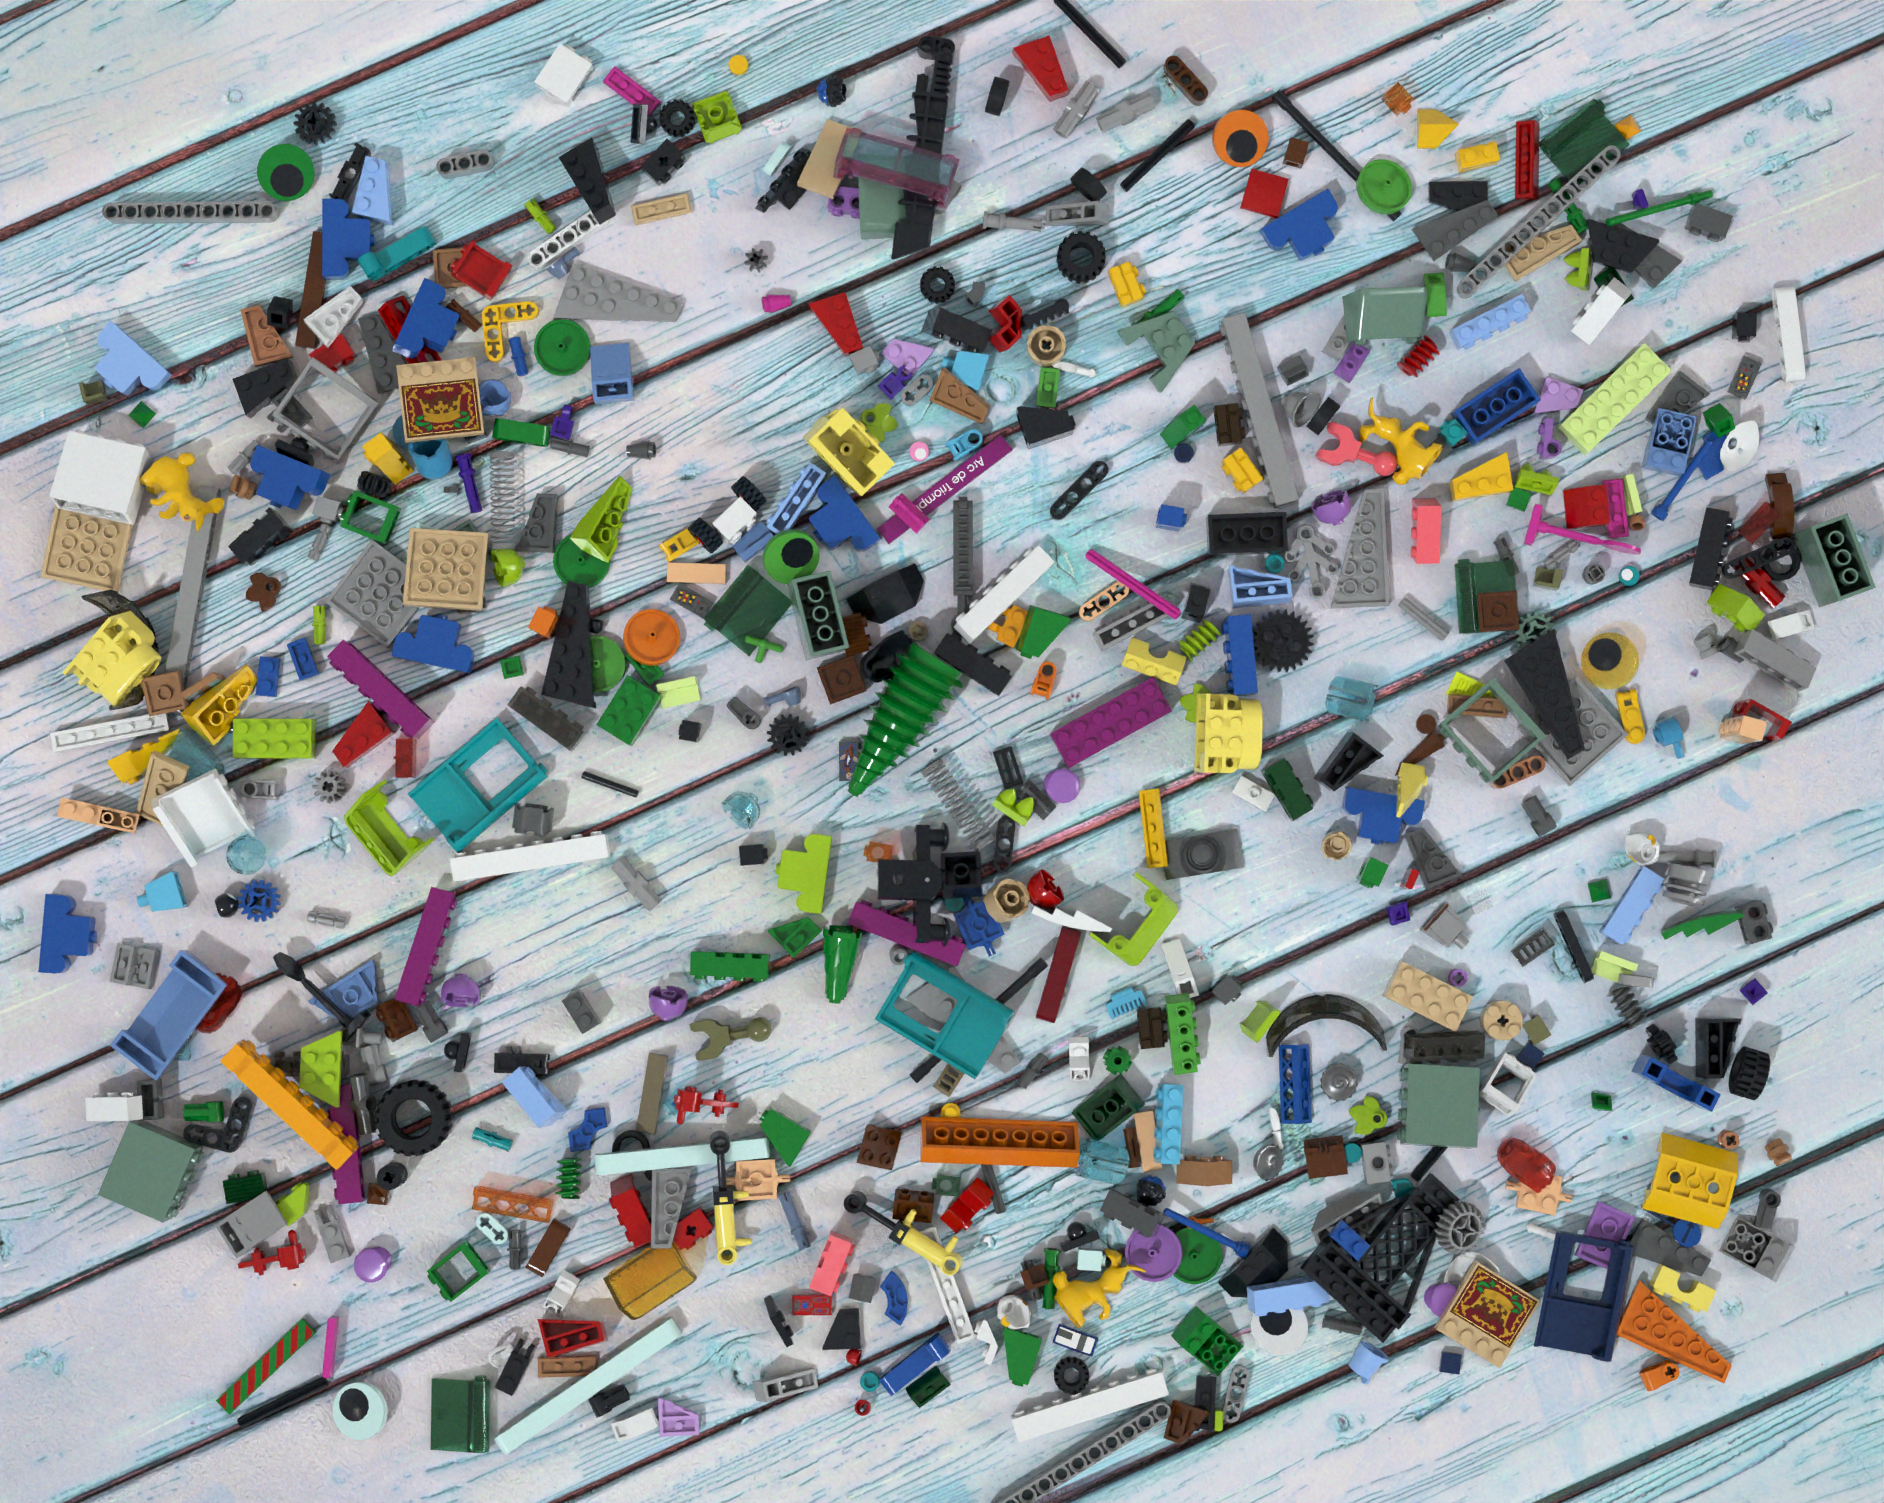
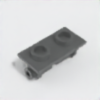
[1016,780,1057,820]

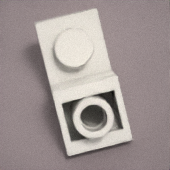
[1768,610,1815,640]
[1069,1037,1090,1081]
[543,1270,580,1317]
[974,1317,998,1365]
[611,1408,659,1442]

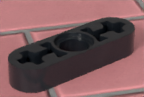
[994,816,1015,873]

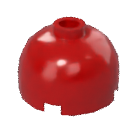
[1027,869,1065,909]

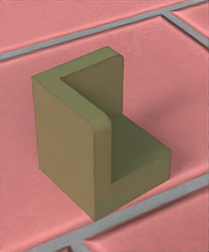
[79,380,108,405]
[1533,567,1563,591]
[1522,1014,1551,1045]

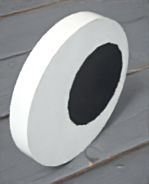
[1250,1308,1308,1356]

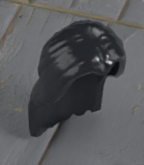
[860,630,913,683]

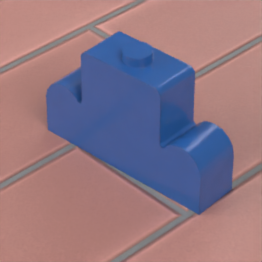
[1260,189,1338,261]
[322,198,374,280]
[392,278,459,358]
[250,445,331,510]
[809,475,881,552]
[392,614,474,674]
[1342,787,1425,845]
[38,894,97,974]

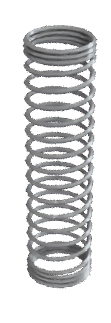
[489,451,515,550]
[921,759,996,851]

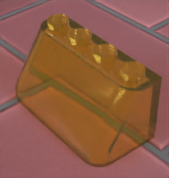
[603,1240,697,1320]

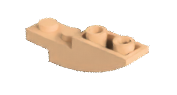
[57,797,140,833]

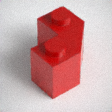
[988,295,1022,353]
[940,1177,994,1234]

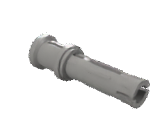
[983,211,1042,232]
[1656,850,1717,868]

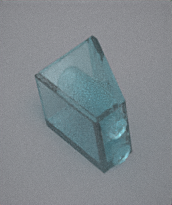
[168,728,225,777]

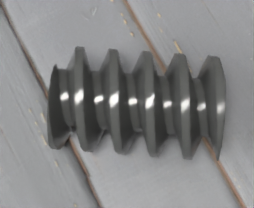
[1607,986,1647,1030]

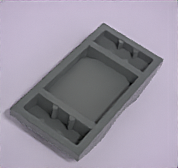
[1164,829,1244,880]

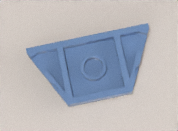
[308,960,379,1020]

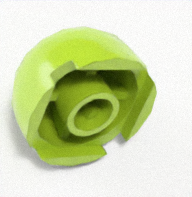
[490,549,525,588]

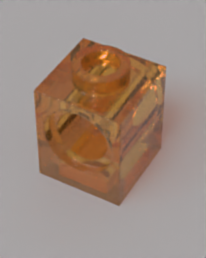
[1381,82,1414,116]
[863,842,893,863]

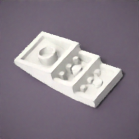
[1030,906,1112,932]

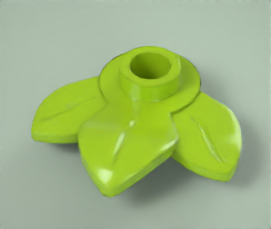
[860,403,898,442]
[1179,684,1210,723]
[1349,1096,1388,1135]

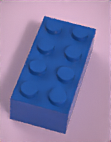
[1451,368,1541,446]
[1221,614,1258,696]

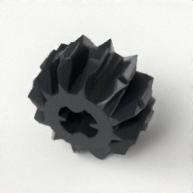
[357,471,392,498]

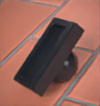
[630,104,657,144]
[275,437,315,467]
[444,1032,472,1073]
[1060,1222,1100,1252]

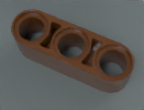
[1163,55,1208,106]
[525,1218,571,1277]

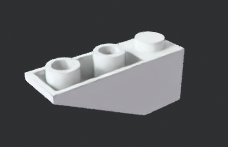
[1161,938,1199,998]

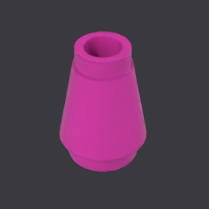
[762,294,791,314]

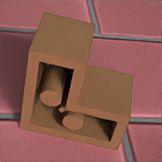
[1177,1155,1232,1186]

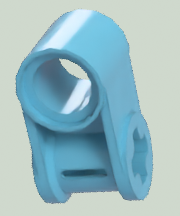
[945,429,983,462]

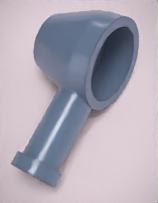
[547,247,580,279]
[764,686,801,707]

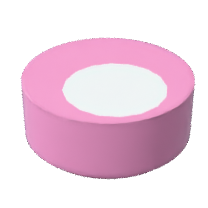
[909,442,929,462]

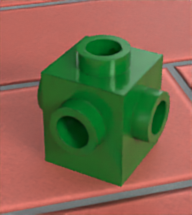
[1102,1046,1132,1075]

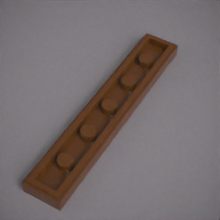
[295,231,326,349]

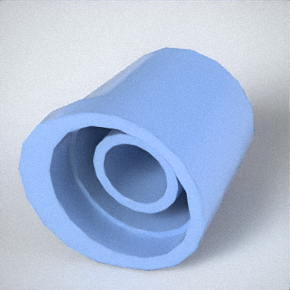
[1348,1340,1389,1384]

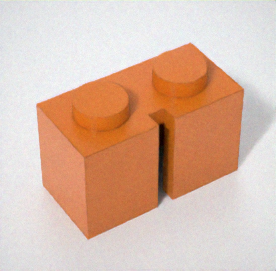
[528,606,559,639]

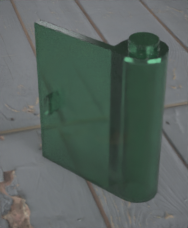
[1538,99,1630,185]
[1454,559,1516,634]
[703,565,792,656]
[431,1375,490,1453]

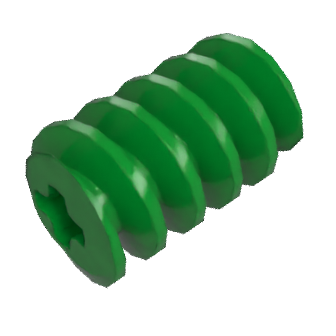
[555,1158,582,1199]

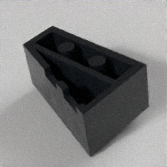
[921,307,992,353]
[232,359,298,418]
[228,507,292,566]
[1314,731,1384,791]
[1695,1018,1742,1078]

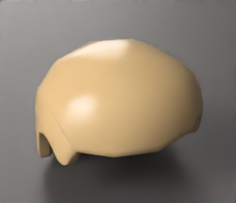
[1322,831,1352,861]

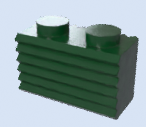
[223,1170,268,1204]

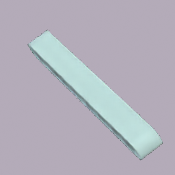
[594,1137,771,1175]

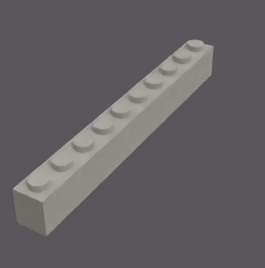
[1219,312,1299,508]

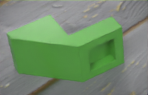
[1424,272,1447,317]

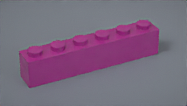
[395,886,458,1008]
[848,899,966,966]
[327,1083,365,1204]

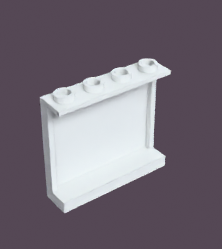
[151,768,256,867]

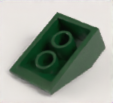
[1071,1074,1145,1143]

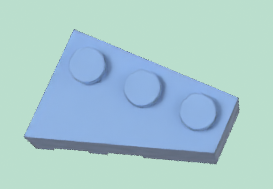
[352,156,394,226]
[1228,565,1292,608]
[502,1066,568,1128]

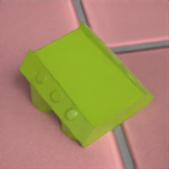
[692,91,742,144]
[1240,1001,1281,1043]

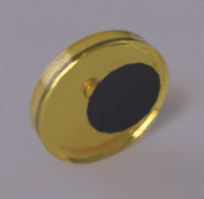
[1581,633,1639,690]

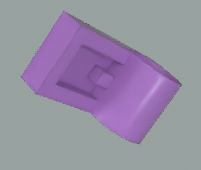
[1333,343,1370,383]
[1537,418,1562,460]

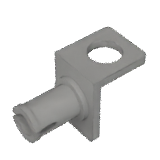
[341,1026,382,1048]

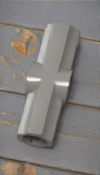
[1053,81,1099,139]
[1096,92,1156,133]
[610,856,662,911]

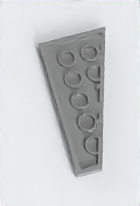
[553,264,683,322]
[1330,489,1390,609]
[906,965,1021,1074]

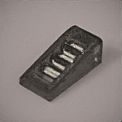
[1511,927,1555,967]

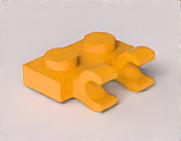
[986,604,1028,648]

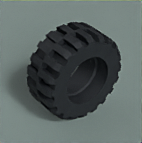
[374,1080,453,1156]

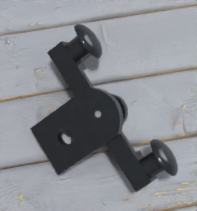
[877,822,951,947]

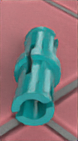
[472,1127,513,1152]

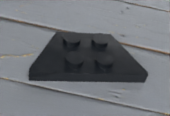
[1586,219,1660,273]

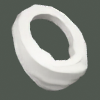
[488,1344,514,1368]

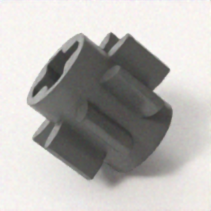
[744,248,768,273]

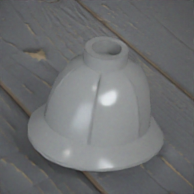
[1281,392,1320,428]

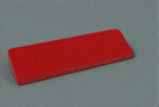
[1515,120,1540,200]

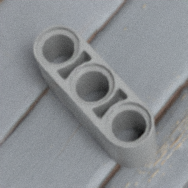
[436,150,494,179]

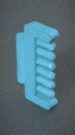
[1105,986,1147,1019]

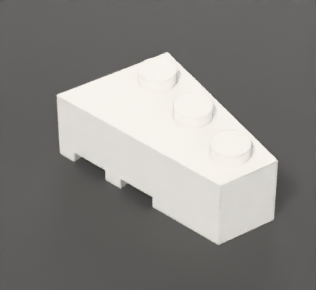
[1571,277,1633,345]

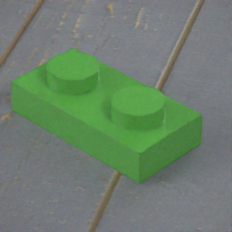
[1036,367,1060,409]

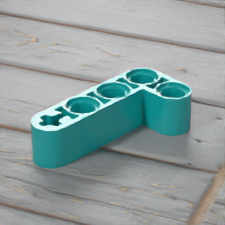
[358,226,436,281]

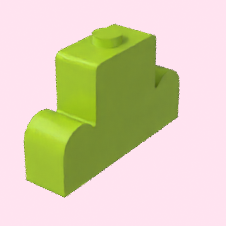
[775,834,832,914]

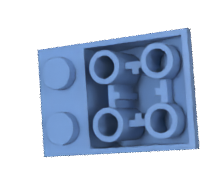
[590,343,635,405]
[1641,408,1697,476]

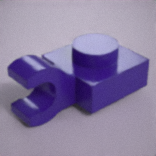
[550,404,575,440]

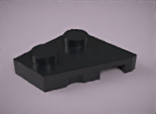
[764,1295,794,1347]
[822,1308,861,1350]

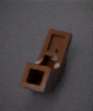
[1765,473,1794,539]

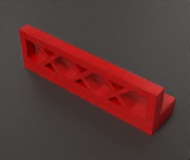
[378,295,442,364]

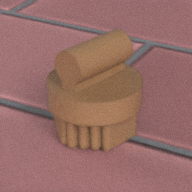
[229,475,257,500]
[1765,1138,1792,1166]

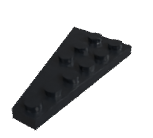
[541,581,596,708]
[1504,629,1585,759]

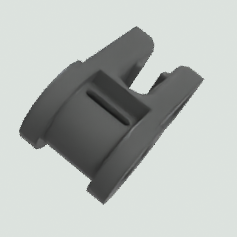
[726,697,761,730]

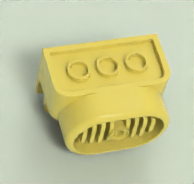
[803,407,895,496]
[62,611,161,706]
[1194,693,1263,773]

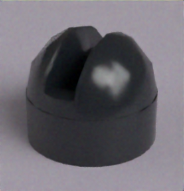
[589,619,604,634]

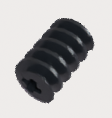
[377,1162,408,1190]

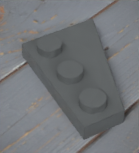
[1404,827,1462,889]

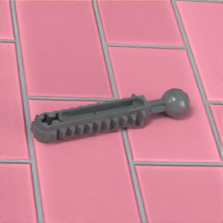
[951,497,973,637]

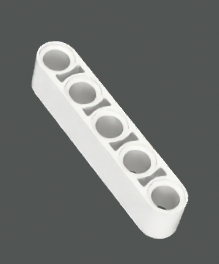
[528,210,611,271]
[1772,286,1806,382]

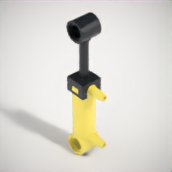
[710,1131,752,1265]
[844,1191,963,1275]

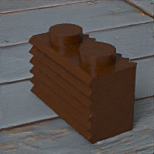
[842,612,872,656]

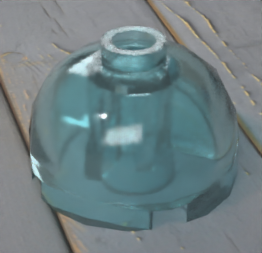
[721,791,760,829]

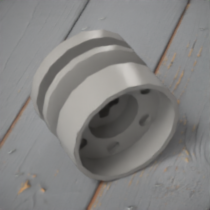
[1662,863,1711,906]

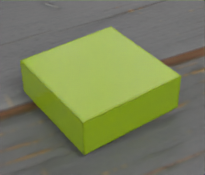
[1214,1408,1223,1431]

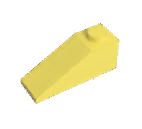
[1396,762,1428,817]

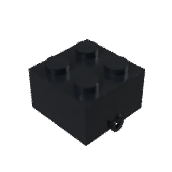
[939,851,983,899]

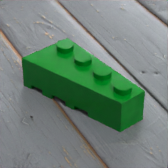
[690,951,770,982]

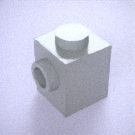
[849,345,880,375]
[312,496,345,524]

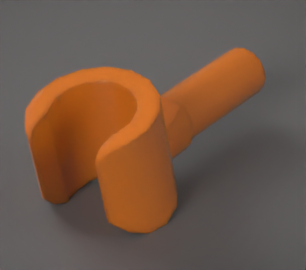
[1187,1216,1214,1229]

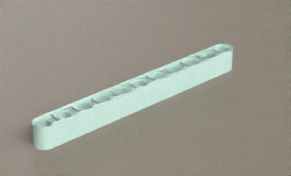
[493,1317,682,1455]

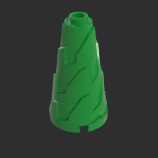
[823,925,862,1004]

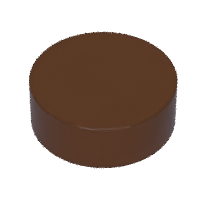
[1416,714,1436,734]

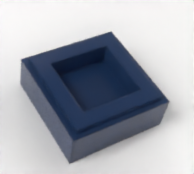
[1516,1042,1545,1069]
[1439,1351,1462,1374]

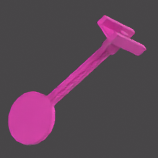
[1524,504,1641,555]

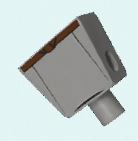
[1419,902,1469,950]

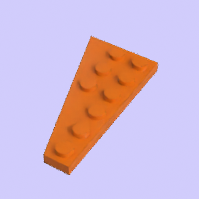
[1617,1280,1732,1383]

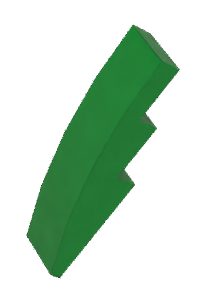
[1661,910,1744,940]

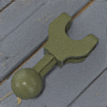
[689,1017,772,1061]

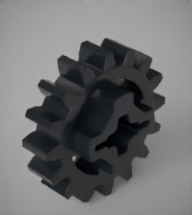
[293,102,337,145]
[767,714,809,756]
[1646,1024,1678,1064]

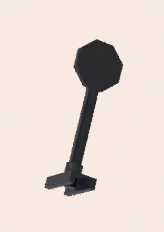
[273,952,371,1044]

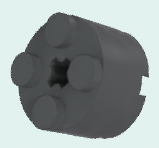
[512,803,554,836]

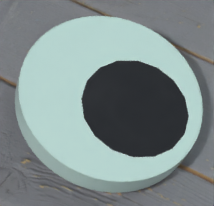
[333,1381,388,1440]

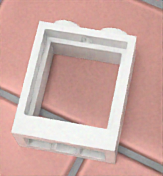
[1479,1052,1537,1117]

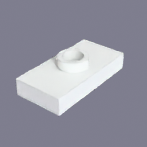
[1231,776,1275,812]

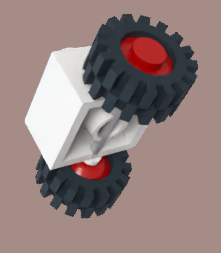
[688,476,767,554]

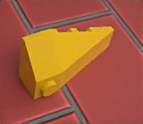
[180,665,257,746]
[107,727,189,785]

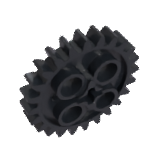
[1252,609,1314,673]

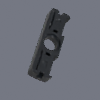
[329,143,371,202]

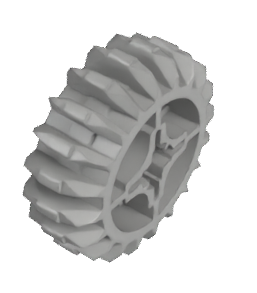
[1434,1201,1486,1255]

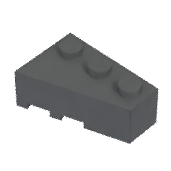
[1100,1189,1165,1238]

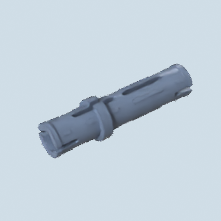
[778,1191,811,1251]

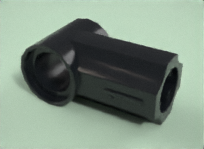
[588,1384,631,1418]

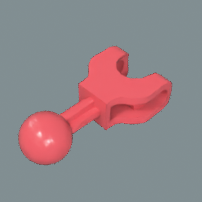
[1315,422,1398,476]

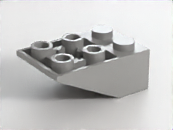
[215,1191,288,1258]
[1719,1217,1794,1282]

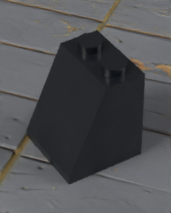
[1016,406,1076,450]

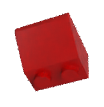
[1563,484,1610,529]

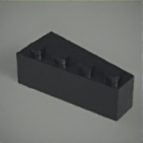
[559,137,616,225]

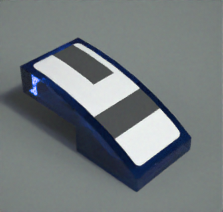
[1053,1324,1099,1356]

